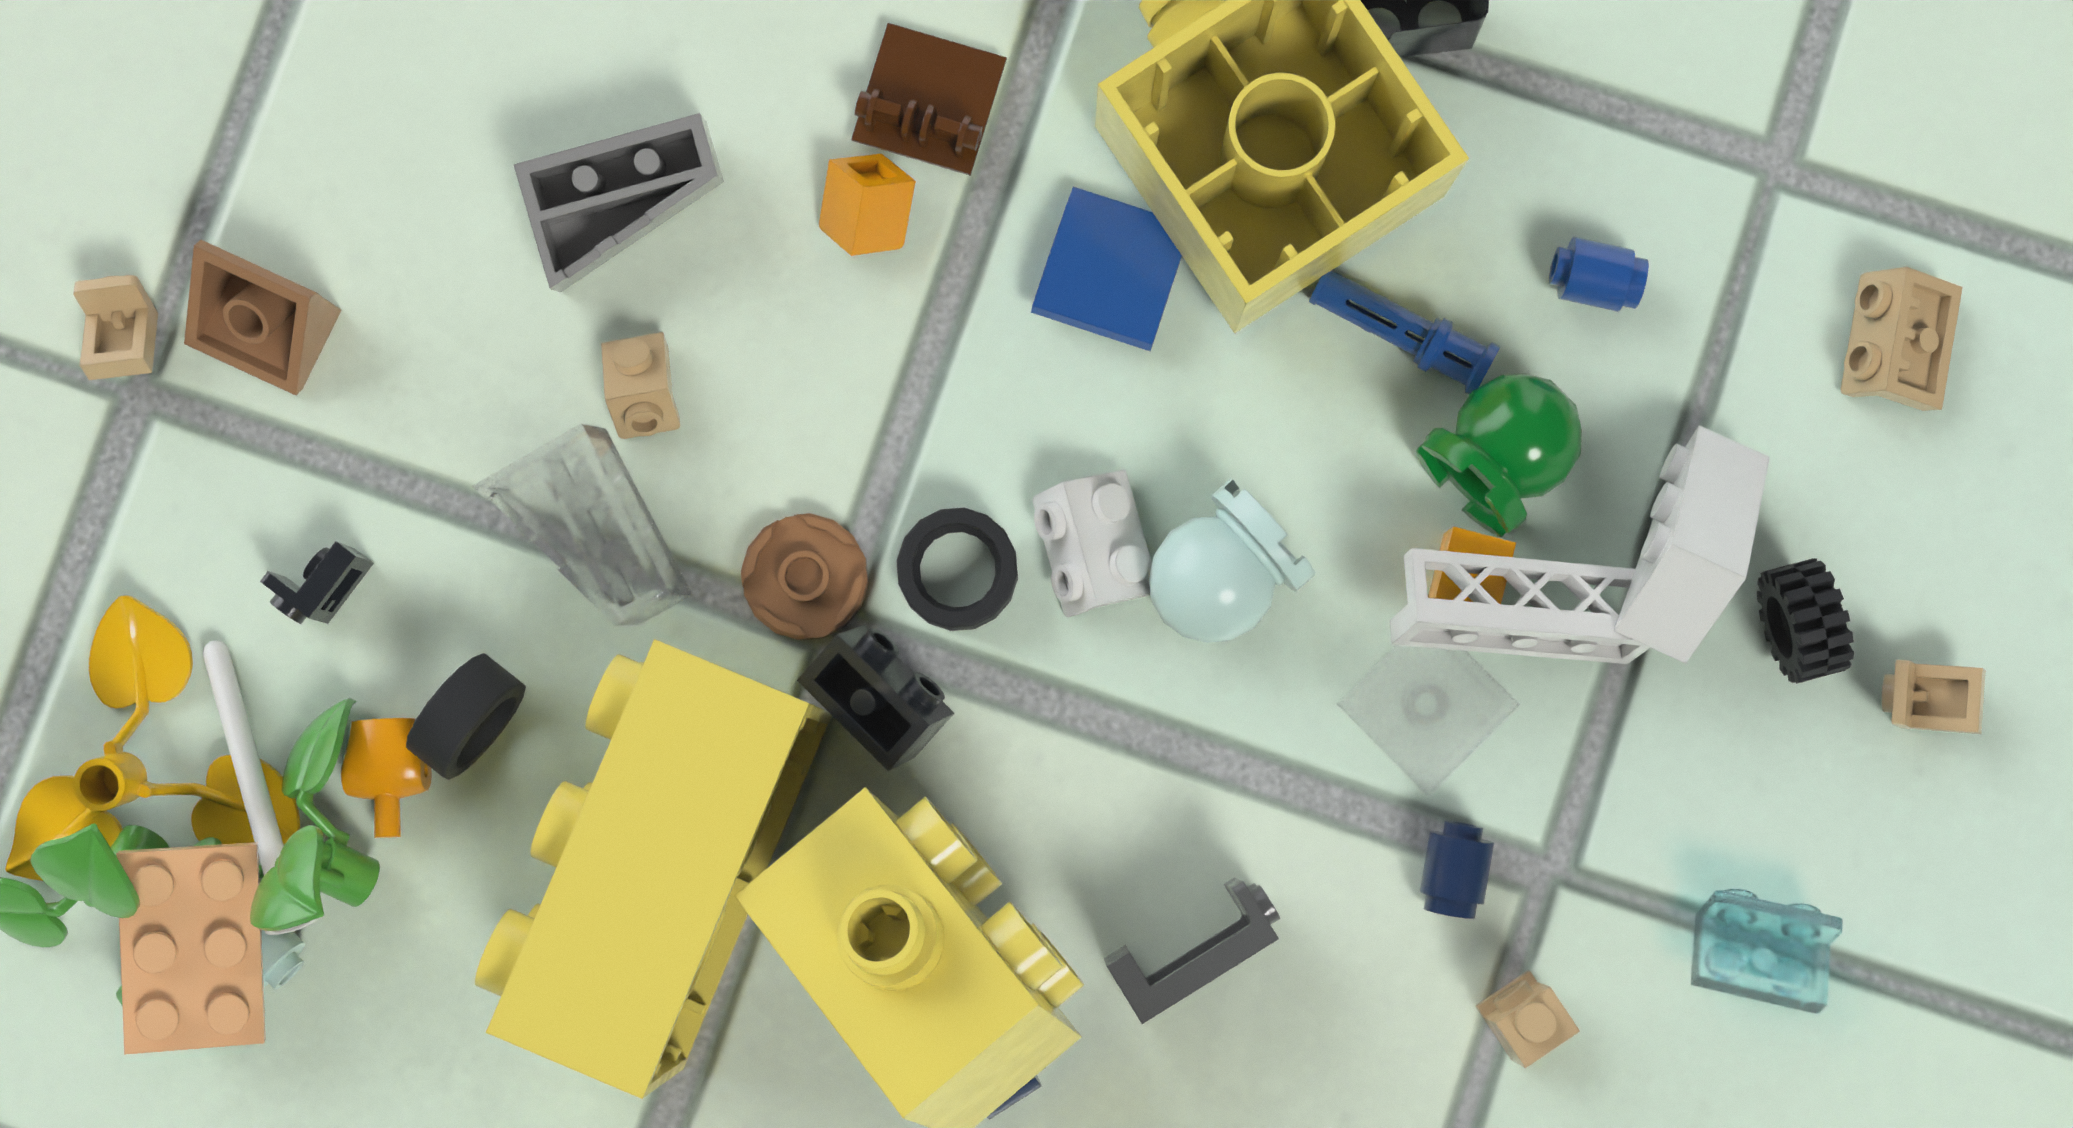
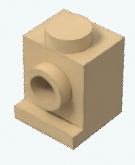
[1475,970,1580,1068]

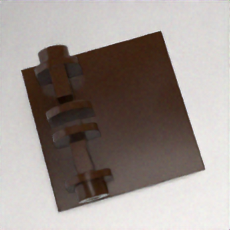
[851,23,1007,176]

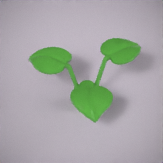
[194,697,380,931]
[0,823,170,1005]

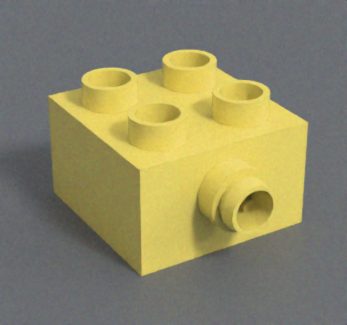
[1095,0,1469,334]
[734,788,1084,1128]

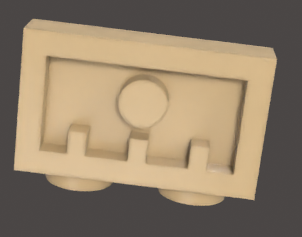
[1841,267,1963,411]

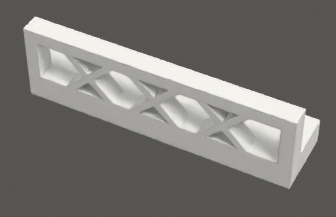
[1390,548,1650,664]

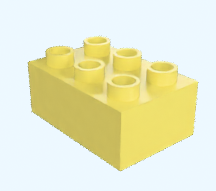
[475,639,832,1099]

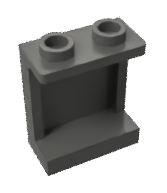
[1104,878,1281,1024]

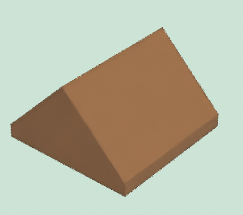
[184,240,341,395]

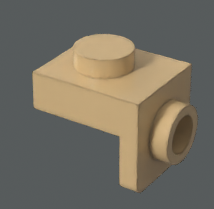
[73,275,158,380]
[601,332,680,439]
[1882,660,1986,734]

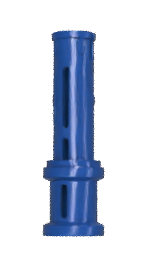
[1309,269,1500,395]

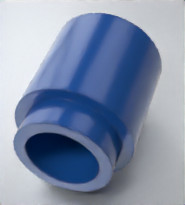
[1549,237,1649,312]

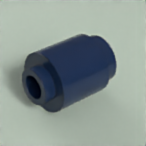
[1420,821,1494,919]

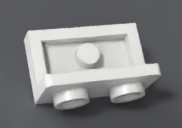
[1033,469,1152,617]

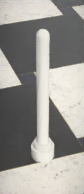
[203,640,317,935]

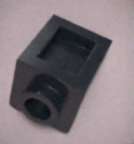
[260,541,374,624]

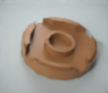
[741,513,869,641]

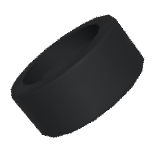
[896,507,1018,631]
[406,653,526,780]

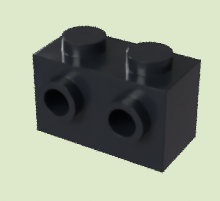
[797,625,955,771]

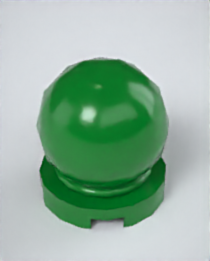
[1416,373,1582,537]

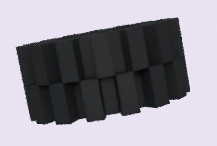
[1757,558,1854,684]

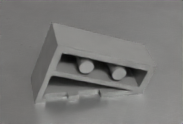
[513,113,724,292]

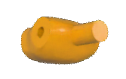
[341,718,432,838]

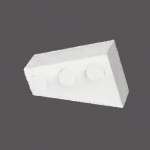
[1614,425,1770,664]

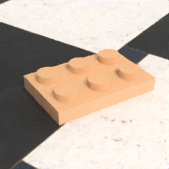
[116,842,266,1055]

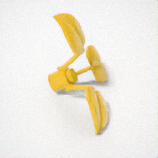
[5,595,300,881]

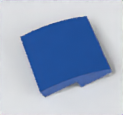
[1031,187,1182,351]

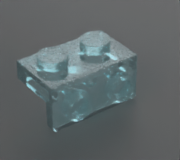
[1690,889,1843,1014]

